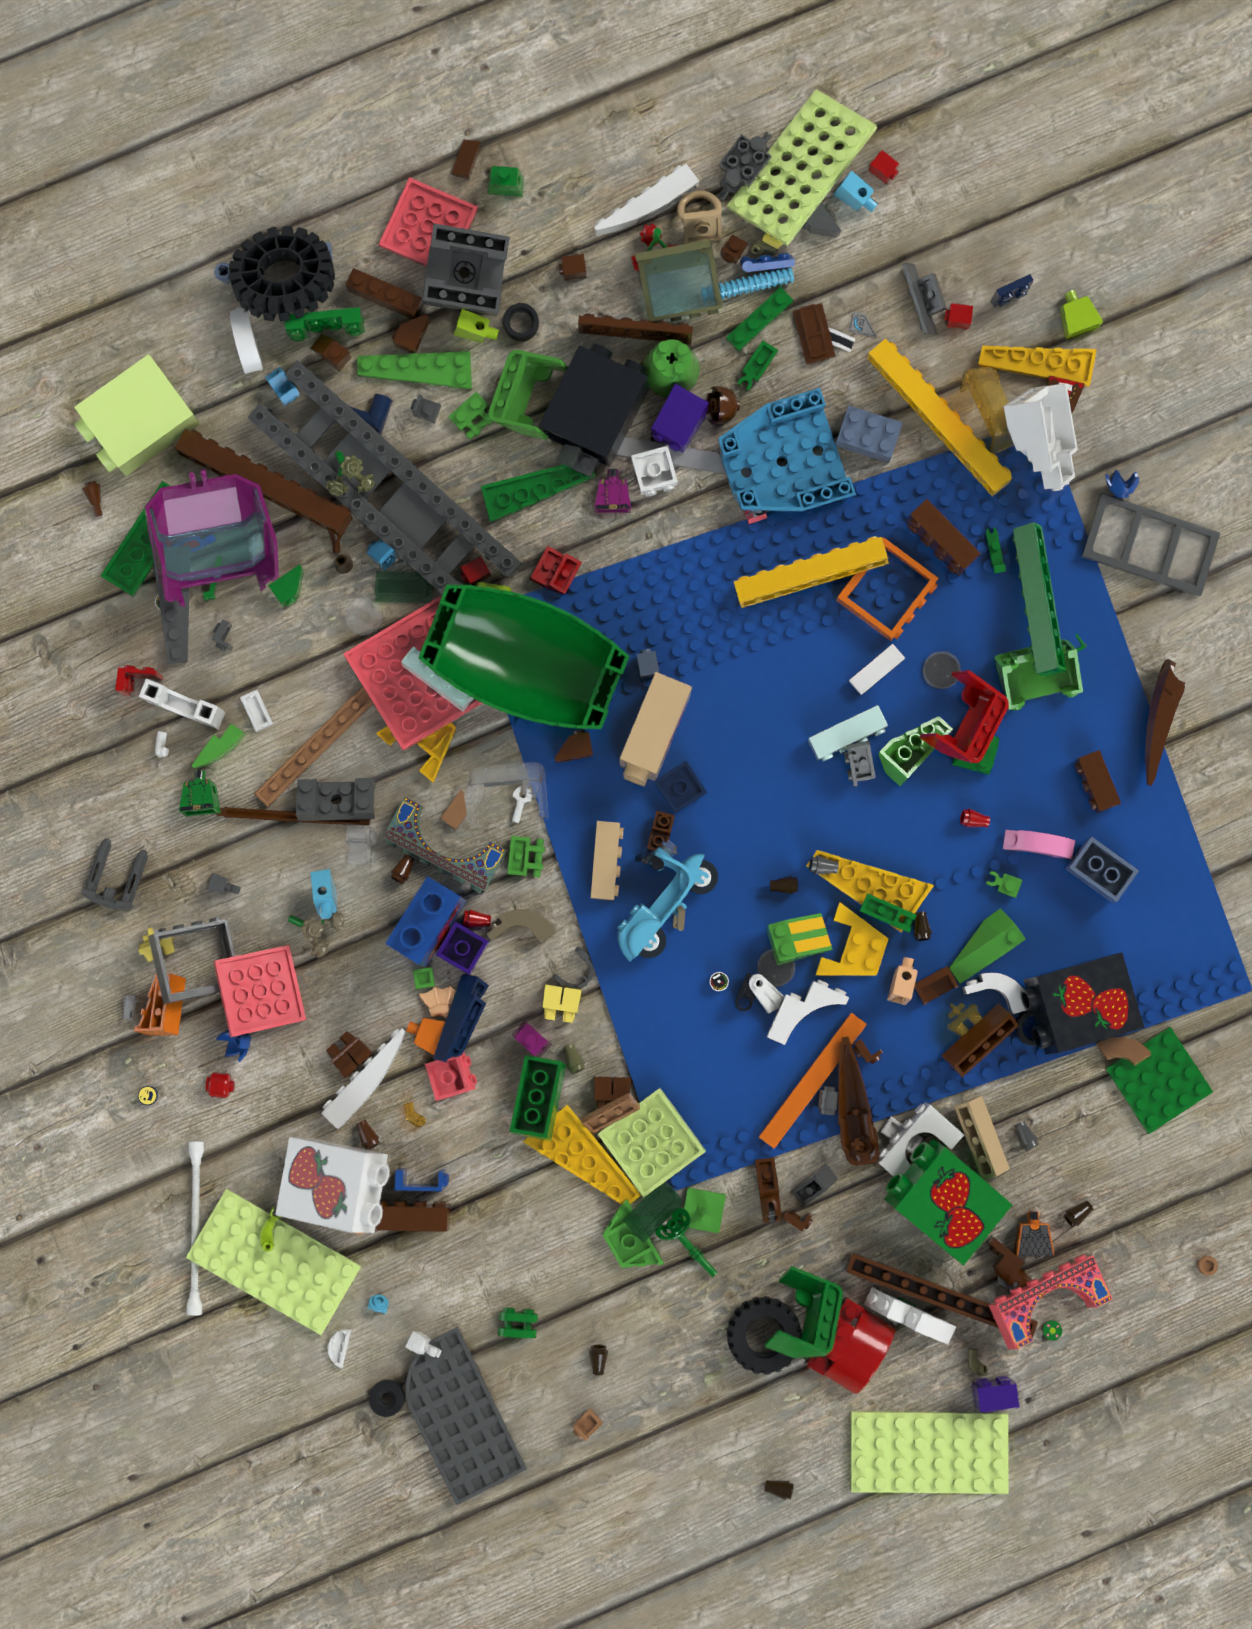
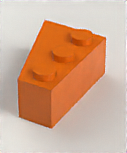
[133,973,186,1036]

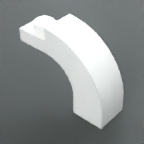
[230,308,263,374]
[962,973,1026,1014]

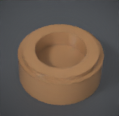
[1197,1255,1218,1276]

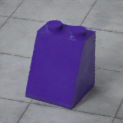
[651,384,709,453]

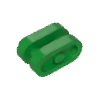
[497,1307,538,1338]

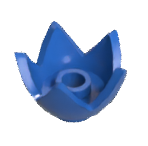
[1105,470,1139,498]
[216,1029,251,1062]

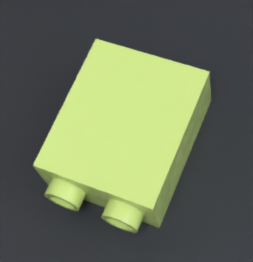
[74,354,200,476]

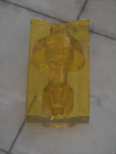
[946,1002,982,1037]

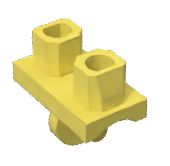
[138,927,175,962]

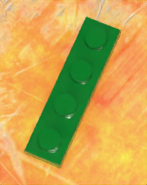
[726,287,794,352]

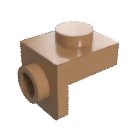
[573,1408,603,1441]

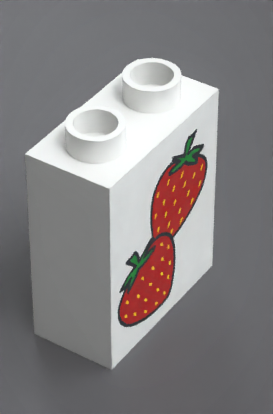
[275,1137,389,1233]

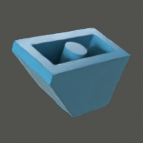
[366,539,398,571]

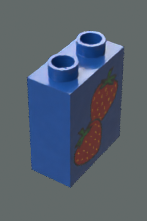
[385,876,467,967]

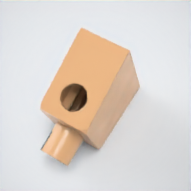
[887,957,918,1005]

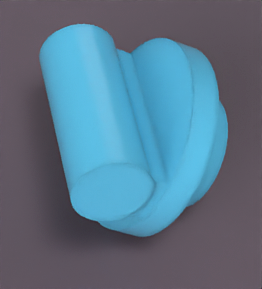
[367,1295,389,1314]

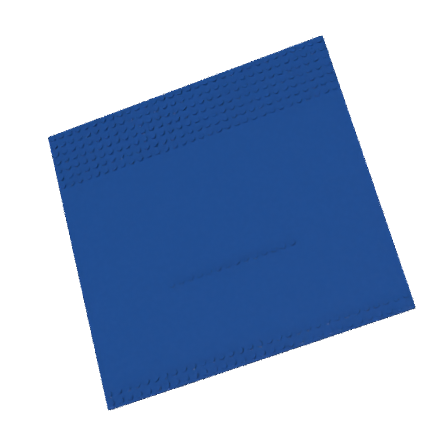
[508,430,1252,1191]

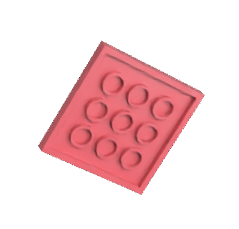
[379,177,478,267]
[213,945,306,1037]

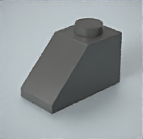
[802,202,841,238]
[792,1164,838,1206]

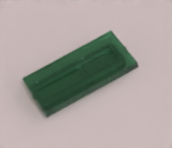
[375,571,434,603]
[623,1181,683,1243]

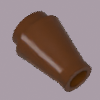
[390,854,415,884]
[356,1120,380,1150]

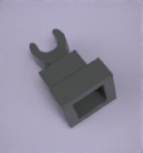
[207,873,241,894]

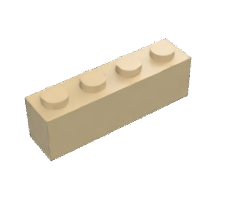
[591,821,624,901]
[954,1096,1010,1180]

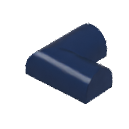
[351,394,393,435]

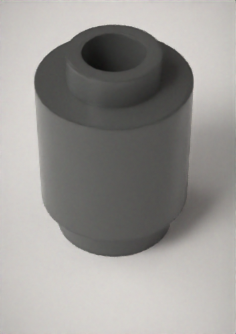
[818,1086,838,1115]

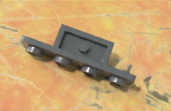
[902,263,947,335]

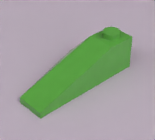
[878,716,953,786]
[949,908,1026,984]

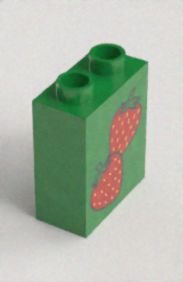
[884,1139,1013,1266]

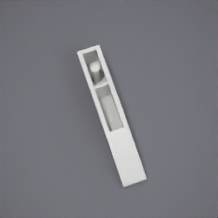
[594,164,699,236]
[321,1028,406,1129]

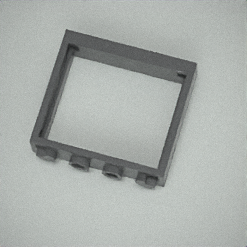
[148,917,236,1004]

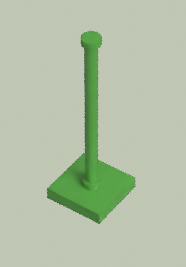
[681,1187,726,1233]

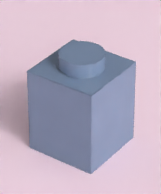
[636,649,659,679]

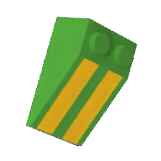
[766,913,833,965]

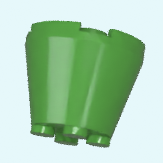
[643,340,700,398]

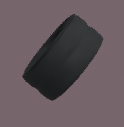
[369,1380,405,1417]

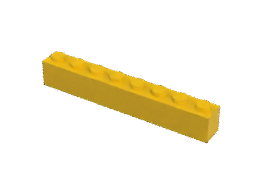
[734,537,889,608]

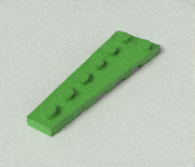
[357,351,472,390]

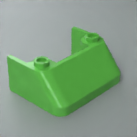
[489,350,568,440]

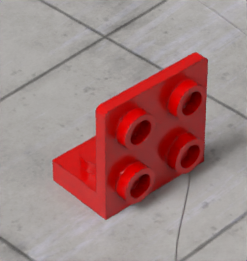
[115,665,163,696]

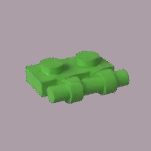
[448,392,494,440]
[508,836,545,878]

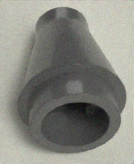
[809,855,839,875]
[1014,1121,1039,1151]

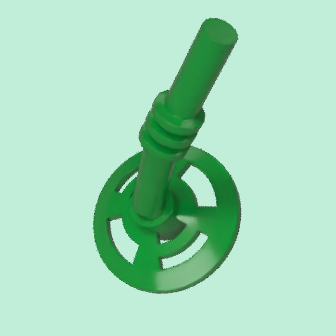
[654,1208,718,1278]

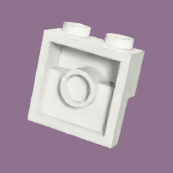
[631,446,678,497]

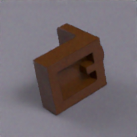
[720,234,748,264]
[782,1210,813,1231]

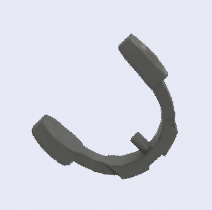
[552,946,594,989]

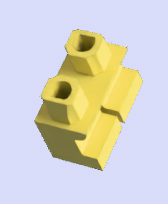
[543,985,582,1023]

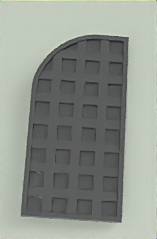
[406,1326,527,1505]

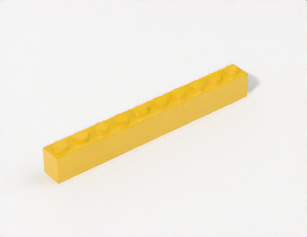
[867,338,1012,497]

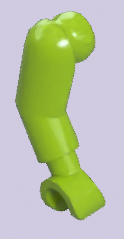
[260,1207,281,1252]

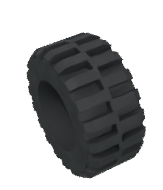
[727,1296,802,1375]

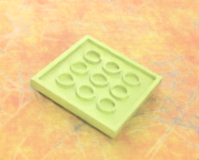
[598,1088,706,1197]

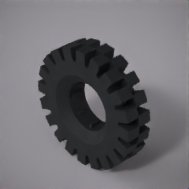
[229,226,335,322]

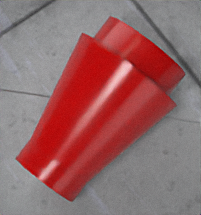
[960,809,990,828]
[462,909,491,928]

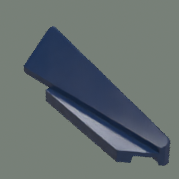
[433,974,489,1062]

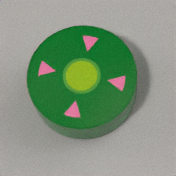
[1042,1320,1062,1341]

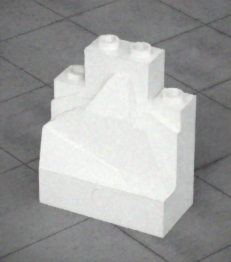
[1004,383,1078,491]

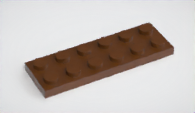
[578,314,693,344]

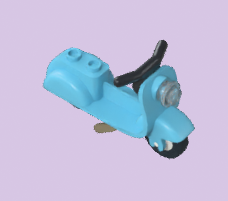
[617,841,718,962]

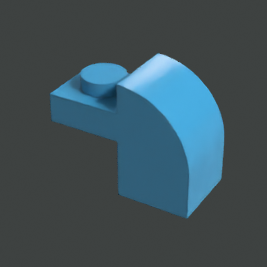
[265,367,300,406]

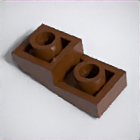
[646,811,675,852]

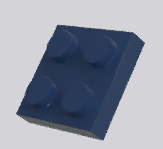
[991,274,1034,307]
[654,761,707,814]

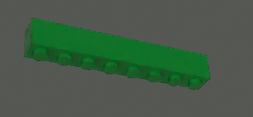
[1013,522,1066,677]

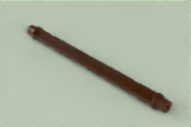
[216,806,370,827]

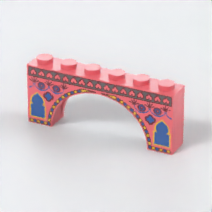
[989,1254,1112,1349]

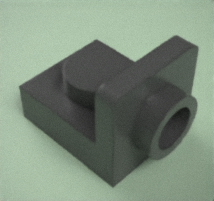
[411,395,441,423]

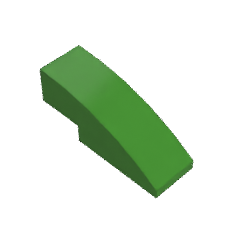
[191,724,246,770]

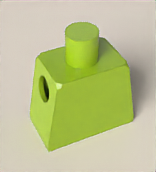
[1060,290,1103,339]
[453,309,499,343]

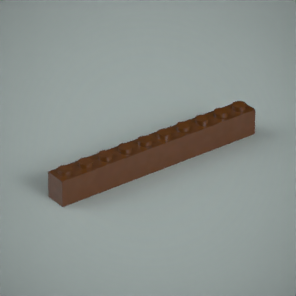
[174,429,353,537]
[844,1252,1038,1338]

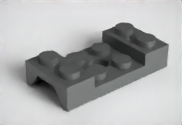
[296,778,376,821]

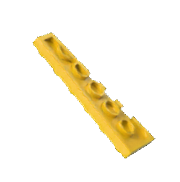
[978,346,1097,387]

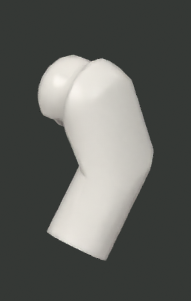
[155,731,169,757]

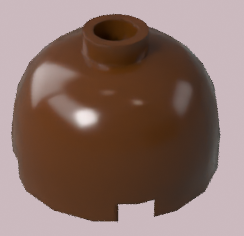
[706,386,740,424]

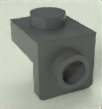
[212,620,233,651]

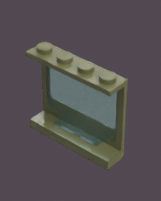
[635,239,723,323]

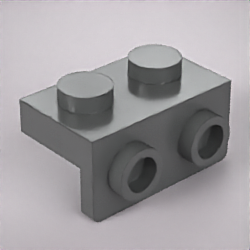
[844,741,876,787]

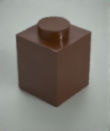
[558,254,587,281]

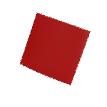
[529,546,582,595]

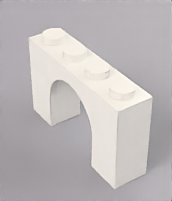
[139,679,226,730]
[877,1102,964,1176]

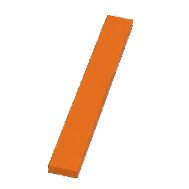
[759,1013,867,1149]

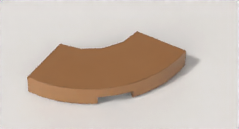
[1096,1037,1151,1065]

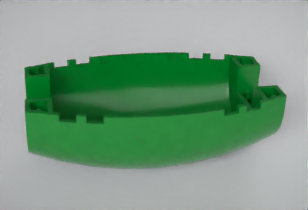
[418,585,629,729]

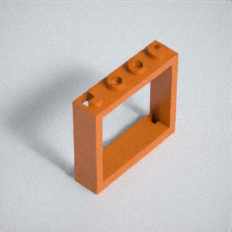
[836,537,938,642]

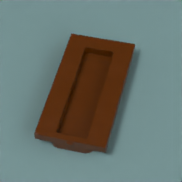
[793,303,836,365]

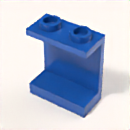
[395,1168,449,1191]

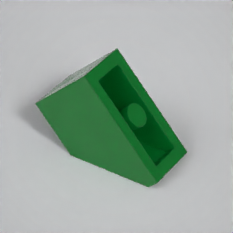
[268,564,304,607]

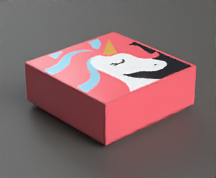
[743,510,767,524]

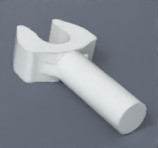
[512,787,532,823]

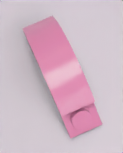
[1003,830,1075,859]

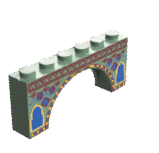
[383,796,507,893]

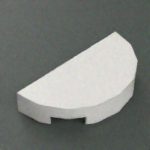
[327,1329,352,1368]

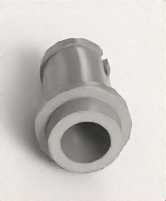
[122,995,138,1019]

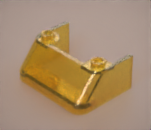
[959,367,1014,453]

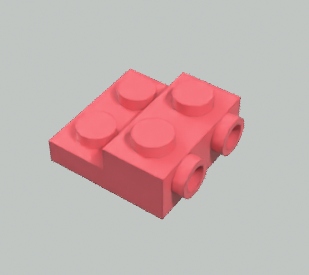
[425,1052,477,1101]

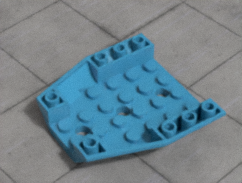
[718,388,856,512]

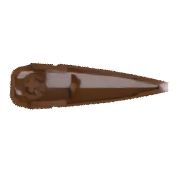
[1145,659,1185,786]
[838,1037,880,1166]

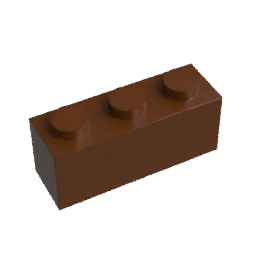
[1074,750,1121,813]

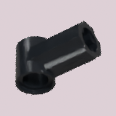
[734,973,760,1012]

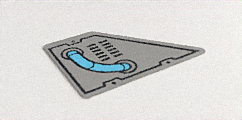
[849,312,877,338]

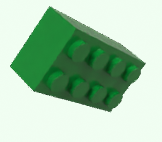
[509,1055,566,1141]

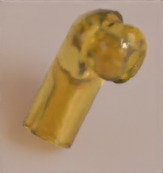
[404,1102,426,1127]

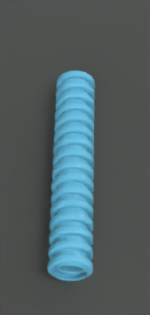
[701,267,794,304]

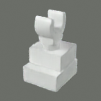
[405,1331,442,1358]

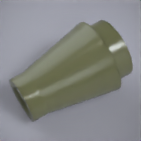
[563,1044,585,1074]

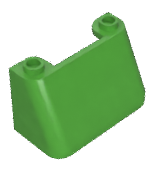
[994,640,1083,711]

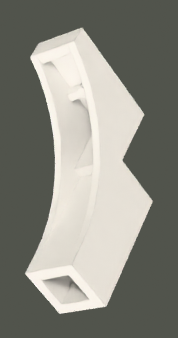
[766,980,849,1045]
[864,1287,956,1344]

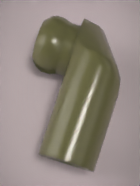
[750,241,778,256]
[968,1348,988,1376]

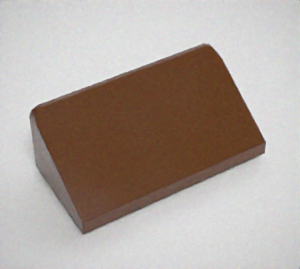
[451,139,481,180]

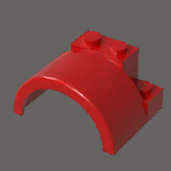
[805,1297,895,1394]

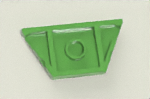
[602,1199,664,1268]

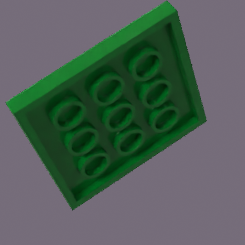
[1105,1027,1213,1134]

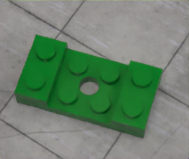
[285,307,365,342]

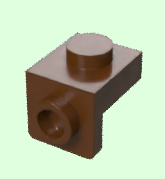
[853,1039,883,1064]

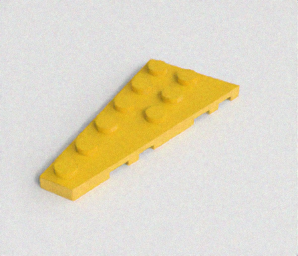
[806,850,934,933]
[523,1104,641,1204]

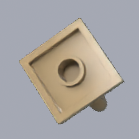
[677,191,722,244]

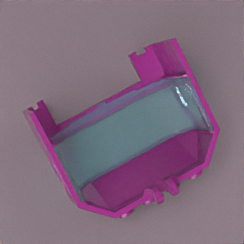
[145,469,279,607]

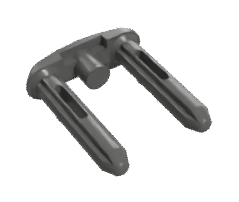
[81,838,148,910]

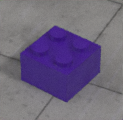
[436,922,490,975]
[972,1375,1020,1413]

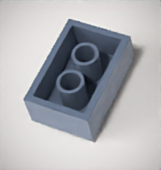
[836,405,903,463]
[1065,837,1139,903]

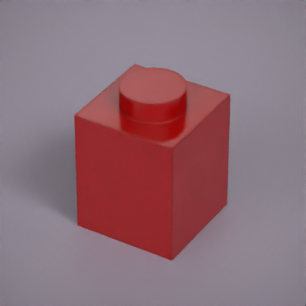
[868,150,900,184]
[944,303,973,330]
[460,556,491,586]

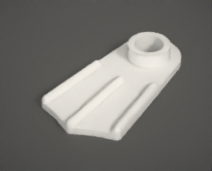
[749,974,784,1014]

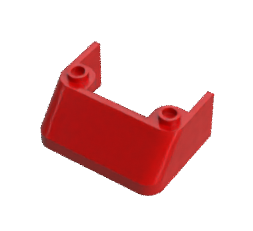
[919,670,1009,763]

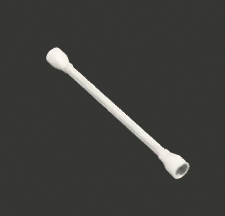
[186,1141,204,1316]

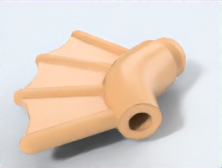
[419,986,456,1019]

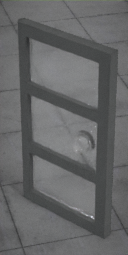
[1081,493,1220,597]

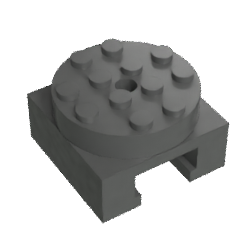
[421,223,510,317]

